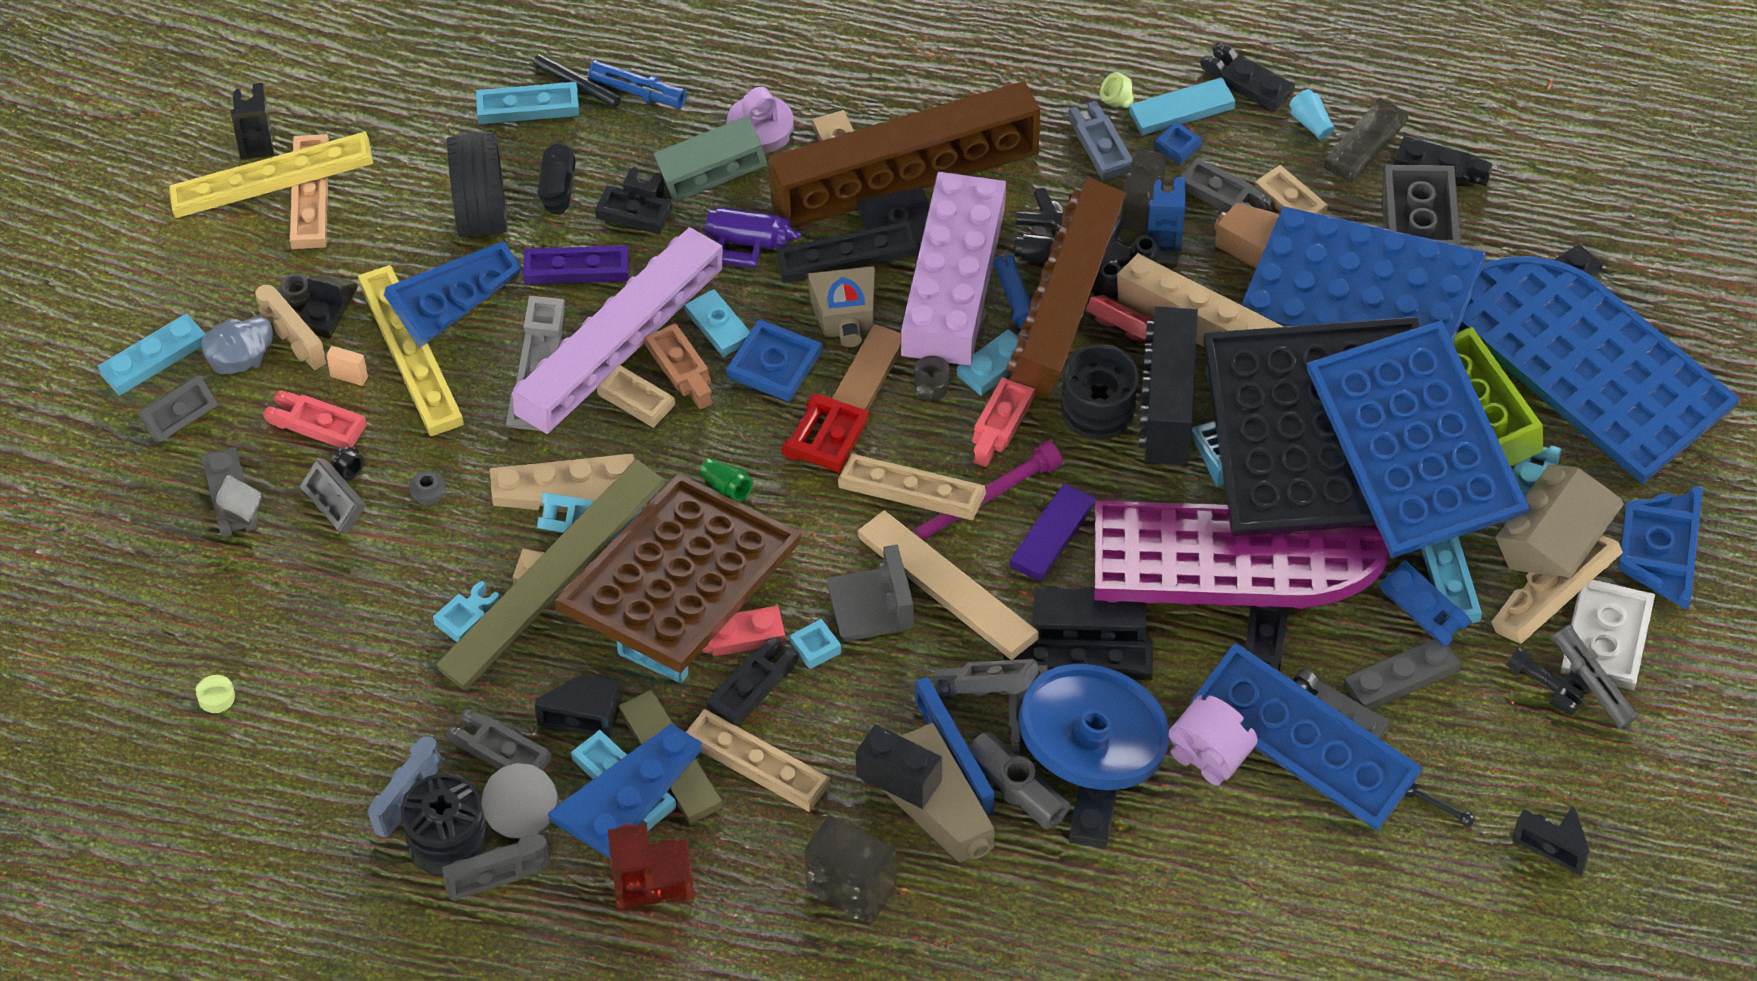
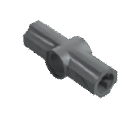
[969,732,1070,830]

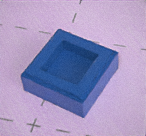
[1154,121,1202,165]

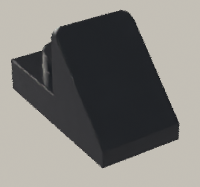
[300,275,358,339]
[1512,806,1590,876]

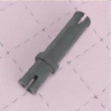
[1552,625,1639,730]

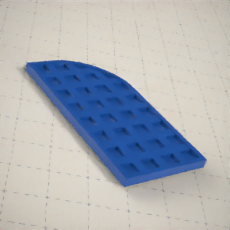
[1459,257,1740,484]

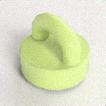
[1100,72,1133,108]
[196,675,235,713]

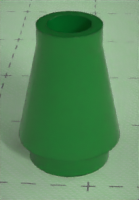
[699,458,753,503]

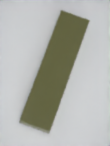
[618,690,723,824]

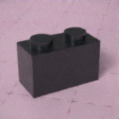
[856,723,942,809]

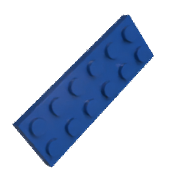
[1190,643,1422,832]

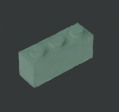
[653,116,767,203]

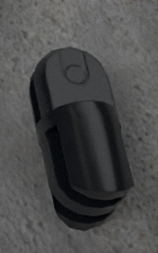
[538,143,576,215]

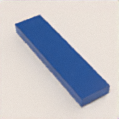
[915,677,994,816]

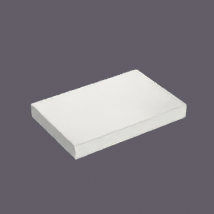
[1560,580,1655,691]

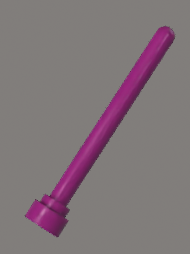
[912,441,1063,540]

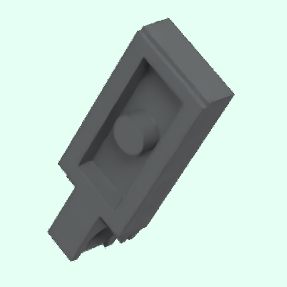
[933,659,1039,697]

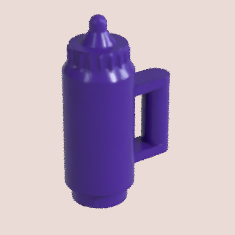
[705,206,801,269]

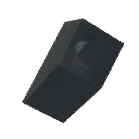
[534,674,621,738]

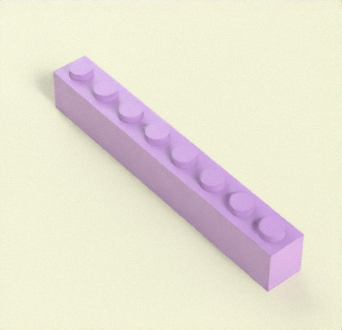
[512,227,723,434]

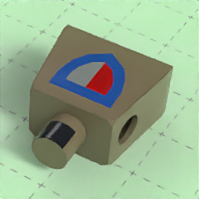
[808,266,875,347]

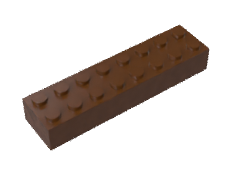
[769,80,1040,229]

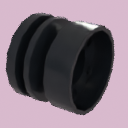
[1061,344,1139,440]
[400,773,488,877]

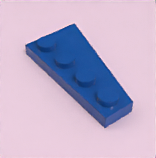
[384,241,522,349]
[548,724,702,858]

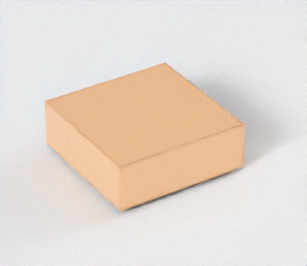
[326,346,368,386]

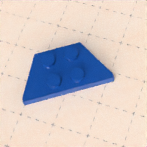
[1618,486,1703,609]

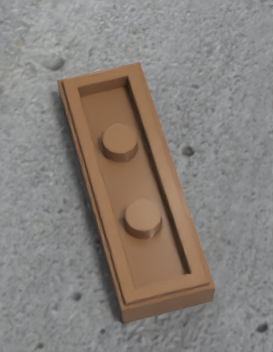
[832,324,901,411]

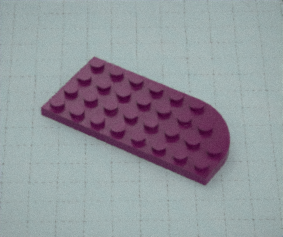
[1094,500,1389,609]

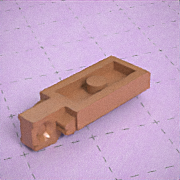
[644,323,713,410]

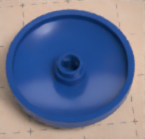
[1019,664,1170,790]

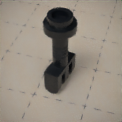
[1506,647,1591,715]

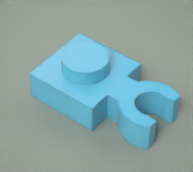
[433,581,500,642]

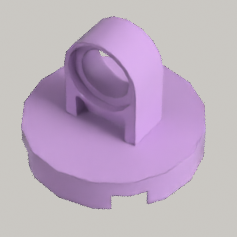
[727,87,794,154]

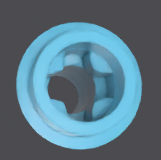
[1289,89,1335,140]

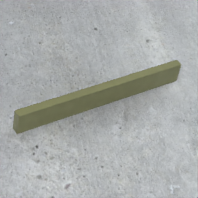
[436,459,664,691]

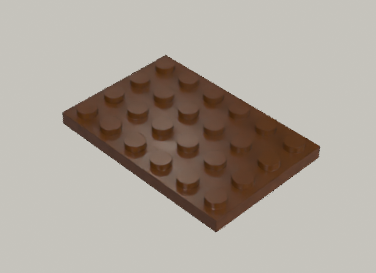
[555,473,801,674]

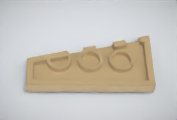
[490,454,634,513]
[1491,535,1623,644]

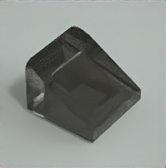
[213,475,264,525]

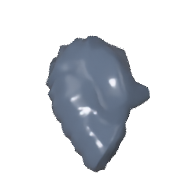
[201,316,273,374]

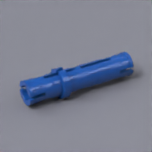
[588,60,687,110]
[993,254,1031,329]

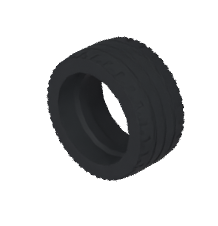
[447,132,508,238]

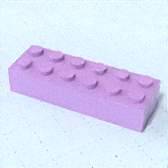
[901,172,1006,366]

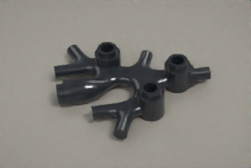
[1014,188,1178,299]

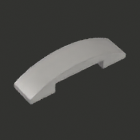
[506,296,565,431]

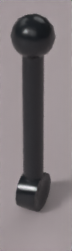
[1405,782,1475,826]

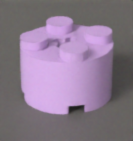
[1169,695,1258,786]

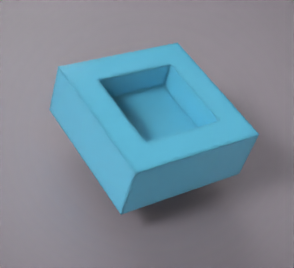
[790,619,841,670]

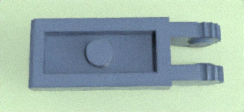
[1068,101,1134,181]
[368,736,442,838]

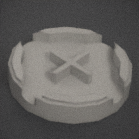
[481,763,559,840]

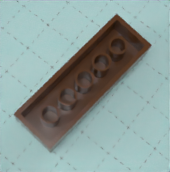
[1006,177,1127,399]

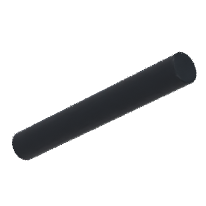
[533,54,621,108]

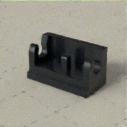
[230,83,274,159]

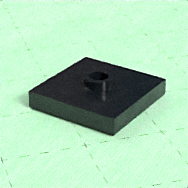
[857,187,930,250]

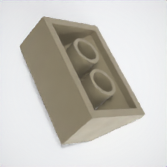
[1495,464,1624,578]

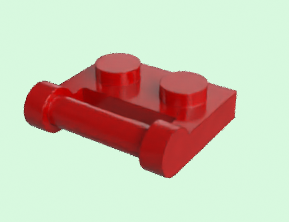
[781,394,869,473]

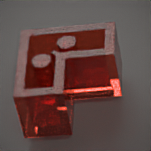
[607,824,694,909]

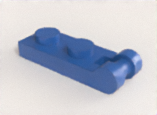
[1378,560,1472,647]

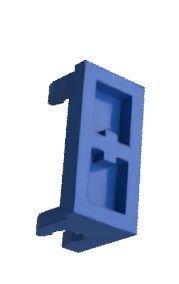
[1147,177,1185,251]

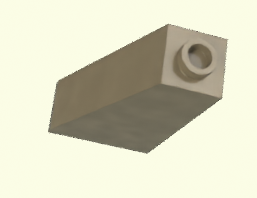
[880,723,995,863]

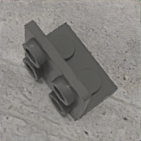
[827,544,914,642]

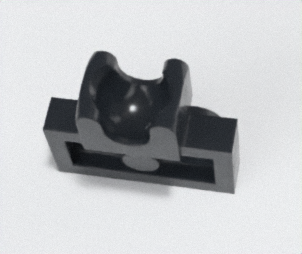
[595,167,672,234]

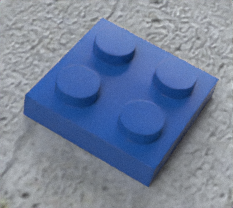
[726,319,822,402]

